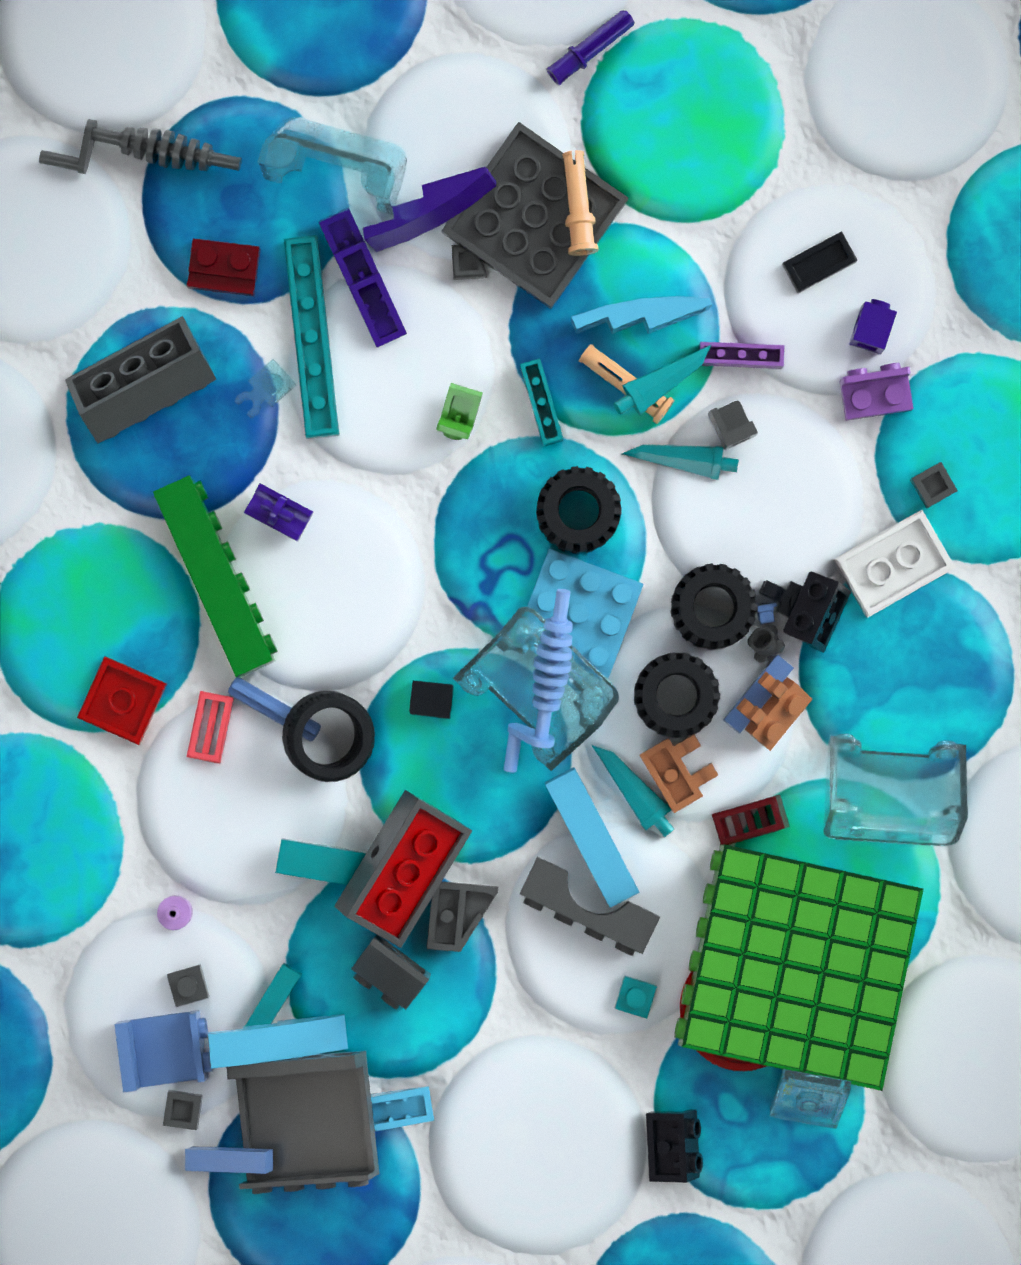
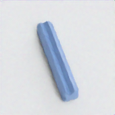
[228,677,321,741]

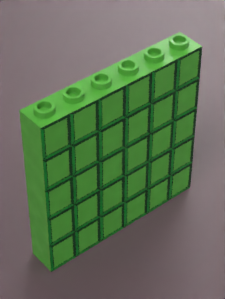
[674,844,924,1091]

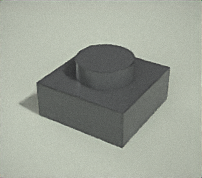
[910,462,958,508]
[167,964,210,1007]
[163,1090,203,1130]

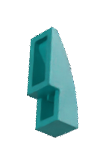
[275,838,366,885]

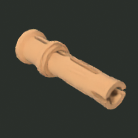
[562,150,599,256]
[579,344,675,424]

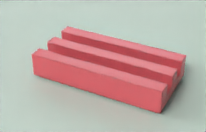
[187,691,234,764]

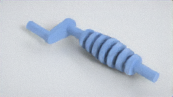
[504,589,573,773]

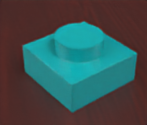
[614,975,657,1019]

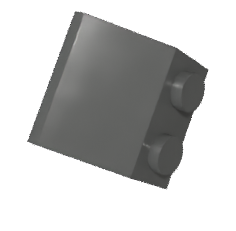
[351,934,431,1010]

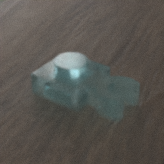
[235,359,296,419]

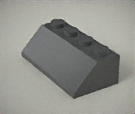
[65,316,216,443]

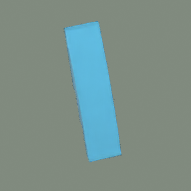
[571,296,712,334]
[545,767,640,908]
[208,1014,348,1069]
[371,1086,434,1131]

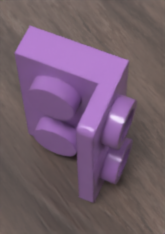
[839,363,913,421]

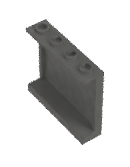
[226,1051,379,1194]

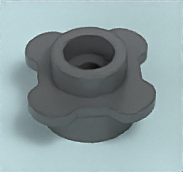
[747,625,785,663]

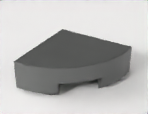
[451,245,487,280]

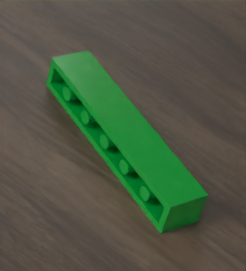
[153,475,278,677]

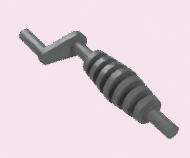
[39,119,242,174]

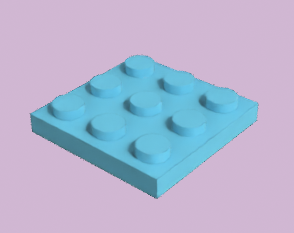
[514,549,644,679]

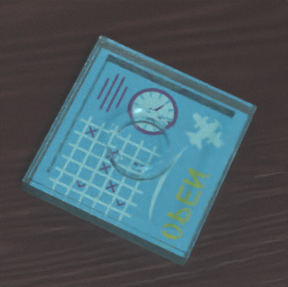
[770,1069,851,1129]

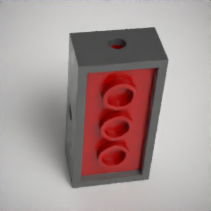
[334,790,472,948]

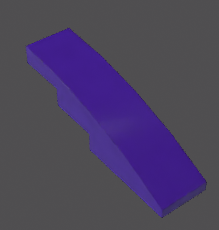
[363,167,496,252]
[318,208,407,348]

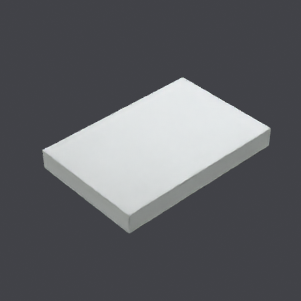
[833,510,956,618]

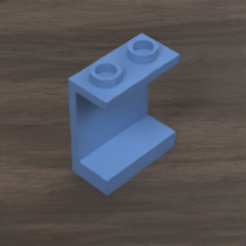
[114,1010,213,1093]

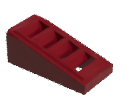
[712,795,789,845]

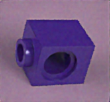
[849,299,897,355]

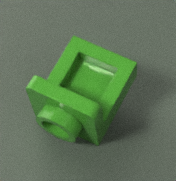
[436,383,483,440]

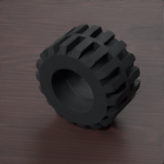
[536,466,622,554]
[670,563,758,650]
[634,652,720,738]

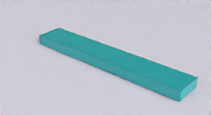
[284,235,340,439]

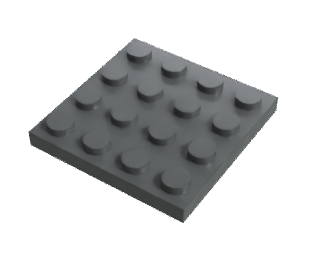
[441,122,629,309]

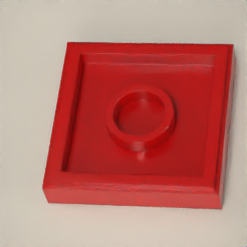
[77,656,167,745]

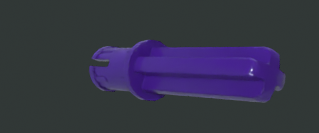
[546,10,635,86]

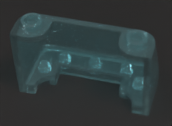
[258,117,407,215]
[453,607,619,771]
[823,734,968,846]

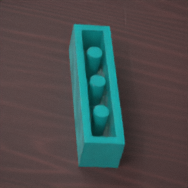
[520,358,563,447]
[245,963,302,1026]

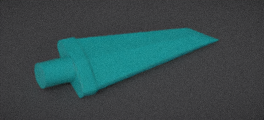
[614,344,712,415]
[622,444,739,480]
[592,745,674,838]

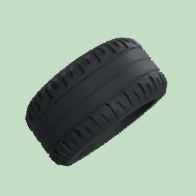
[282,691,375,782]

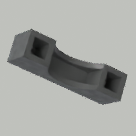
[520,856,660,956]

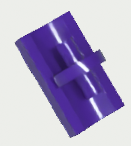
[244,483,314,542]

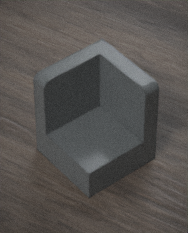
[708,401,758,450]

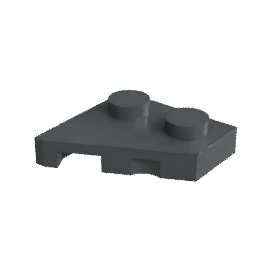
[427,881,498,952]

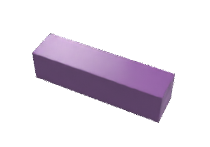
[699,342,785,369]

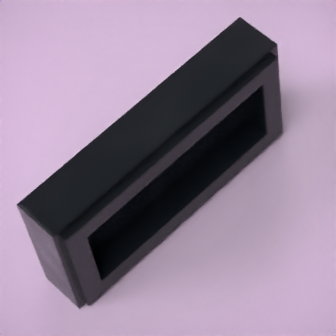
[782,231,858,294]

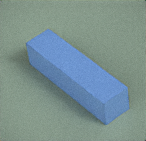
[723,655,794,733]
[185,1146,273,1174]

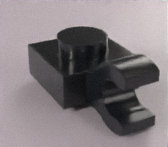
[758,580,803,618]

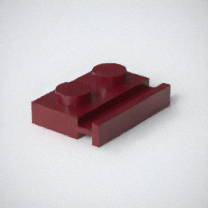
[187,238,260,297]

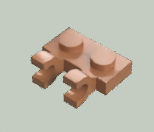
[736,672,812,751]
[639,734,718,813]

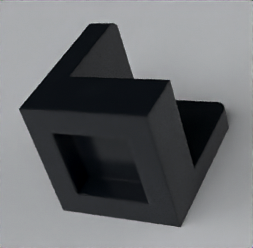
[409,680,454,719]

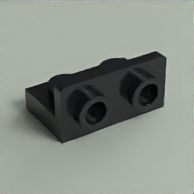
[783,571,851,653]
[646,1109,703,1183]

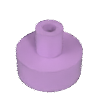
[157,895,193,930]

